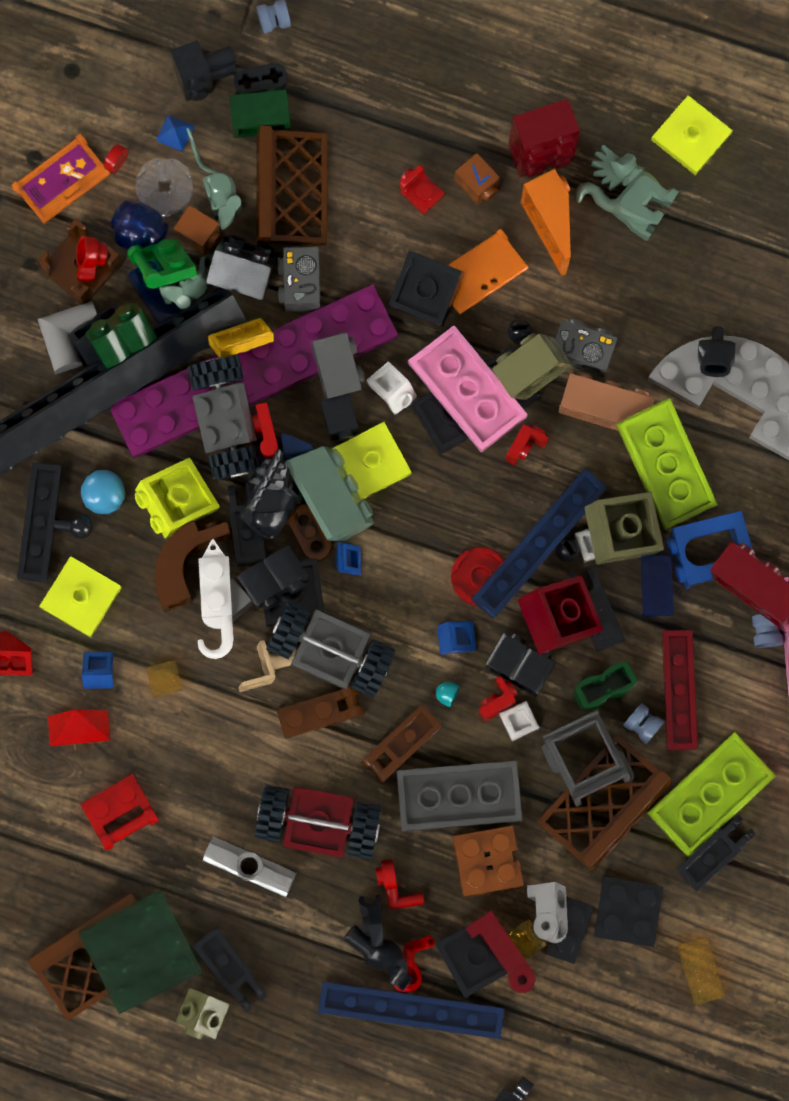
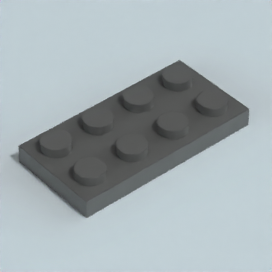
[397,761,522,832]

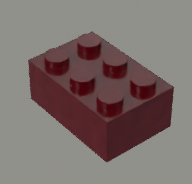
[508,99,580,178]
[710,541,789,633]

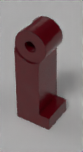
[464,910,536,993]

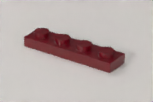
[661,630,698,751]

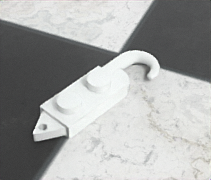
[198,539,234,659]

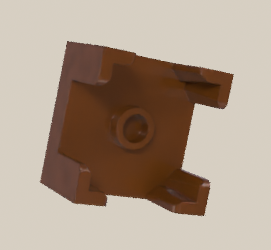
[37,218,122,304]

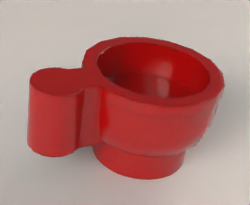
[76,236,107,283]

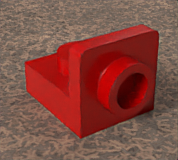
[400,165,444,216]
[505,424,549,466]
[478,676,517,723]

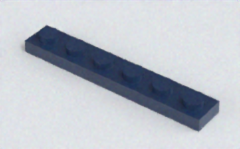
[471,469,607,619]
[318,982,504,1039]

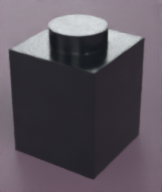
[320,393,358,442]

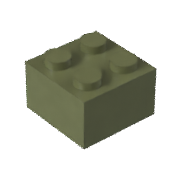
[492,333,573,400]
[584,492,664,565]

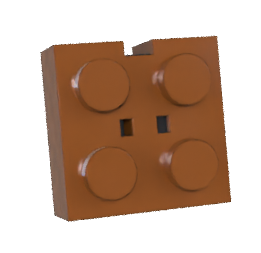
[452,826,524,898]

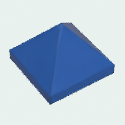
[156,115,194,152]
[334,542,361,576]

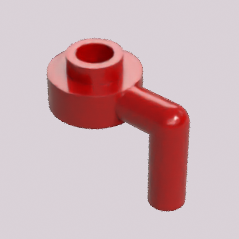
[375,858,425,910]
[395,935,435,993]

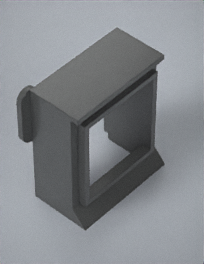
[542,710,634,806]

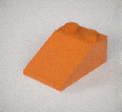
[521,169,571,276]

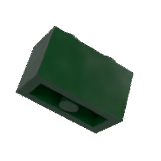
[229,88,291,138]

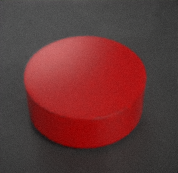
[104,144,128,174]

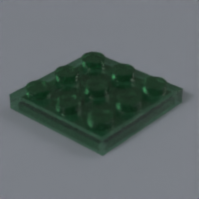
[78,890,202,1014]

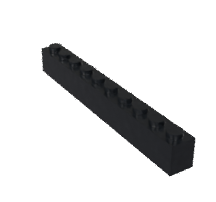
[0,287,247,474]

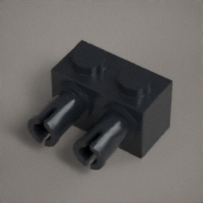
[170,40,237,102]

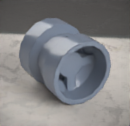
[256,0,291,34]
[752,614,784,648]
[623,703,665,745]

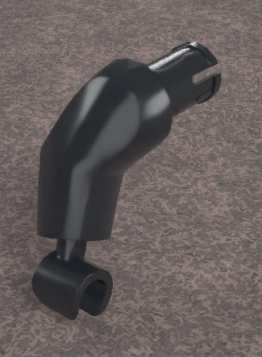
[343,925,413,992]

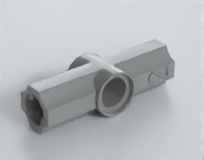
[203,836,297,897]

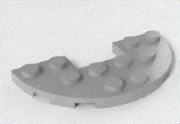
[648,336,789,460]

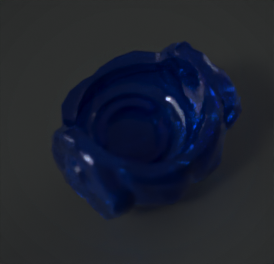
[110,200,169,250]

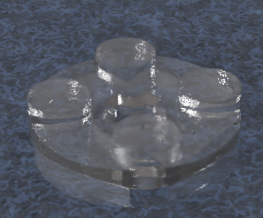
[135,158,194,217]

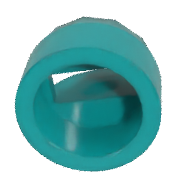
[436,682,460,708]

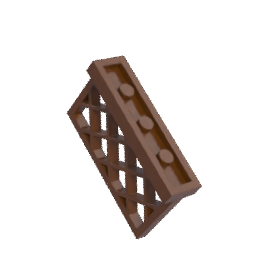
[256,126,327,246]
[537,734,672,873]
[27,891,171,1021]

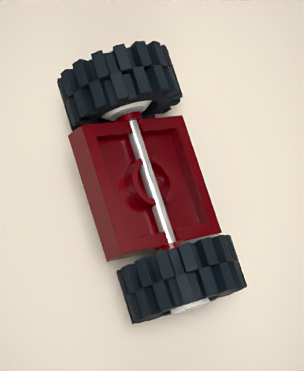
[255,784,382,860]

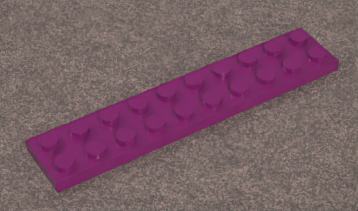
[110,285,398,459]

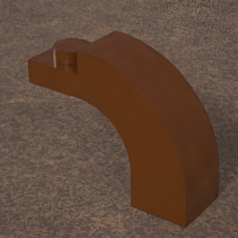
[155,521,232,613]

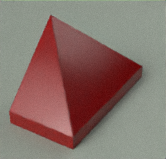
[0,630,33,676]
[48,709,110,747]

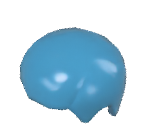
[81,470,126,514]

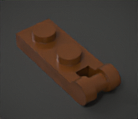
[276,686,365,739]
[361,704,442,784]

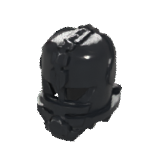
[240,450,302,539]

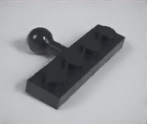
[17,462,93,583]

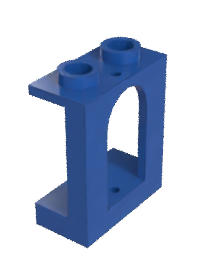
[667,511,753,590]

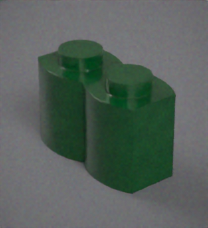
[85,303,157,369]
[572,662,638,713]

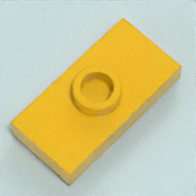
[208,318,274,358]

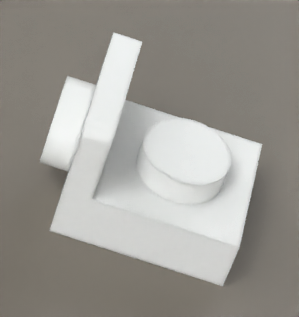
[366,362,417,414]

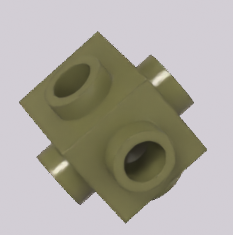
[176,988,230,1040]

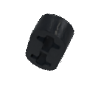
[234,63,287,93]

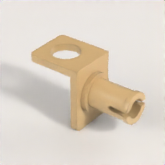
[238,640,297,692]

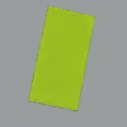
[615,398,718,530]
[647,732,776,858]

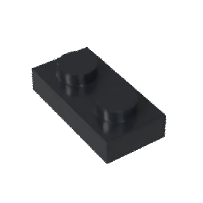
[545,896,594,964]

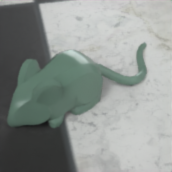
[187,128,243,230]
[159,253,214,309]

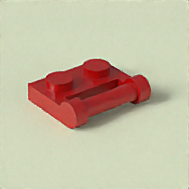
[251,402,278,460]
[80,774,159,852]

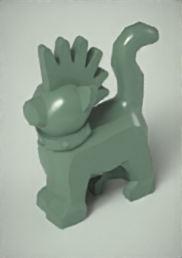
[574,145,679,241]

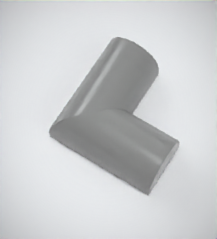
[37,301,97,375]

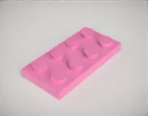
[408,326,528,453]

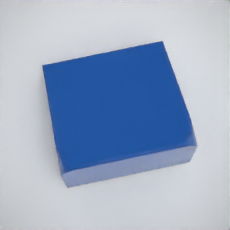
[281,433,313,461]
[437,621,477,654]
[82,652,114,689]

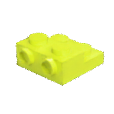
[135,457,220,539]

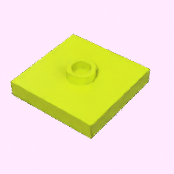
[651,96,733,175]
[333,422,412,500]
[39,556,122,638]

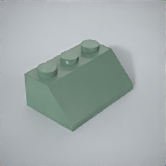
[285,446,375,542]

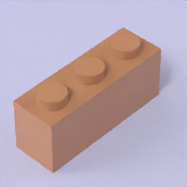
[558,372,655,431]

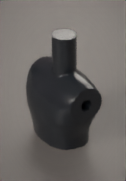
[698,326,736,377]

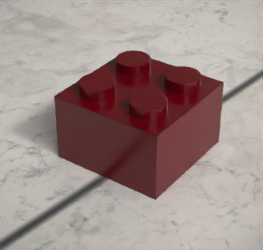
[517,575,604,655]

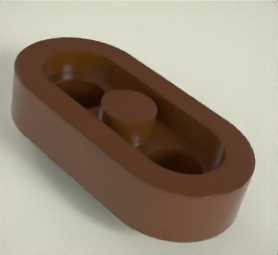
[288,504,331,562]

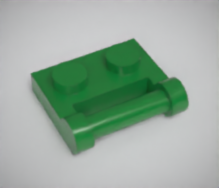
[127,238,197,289]

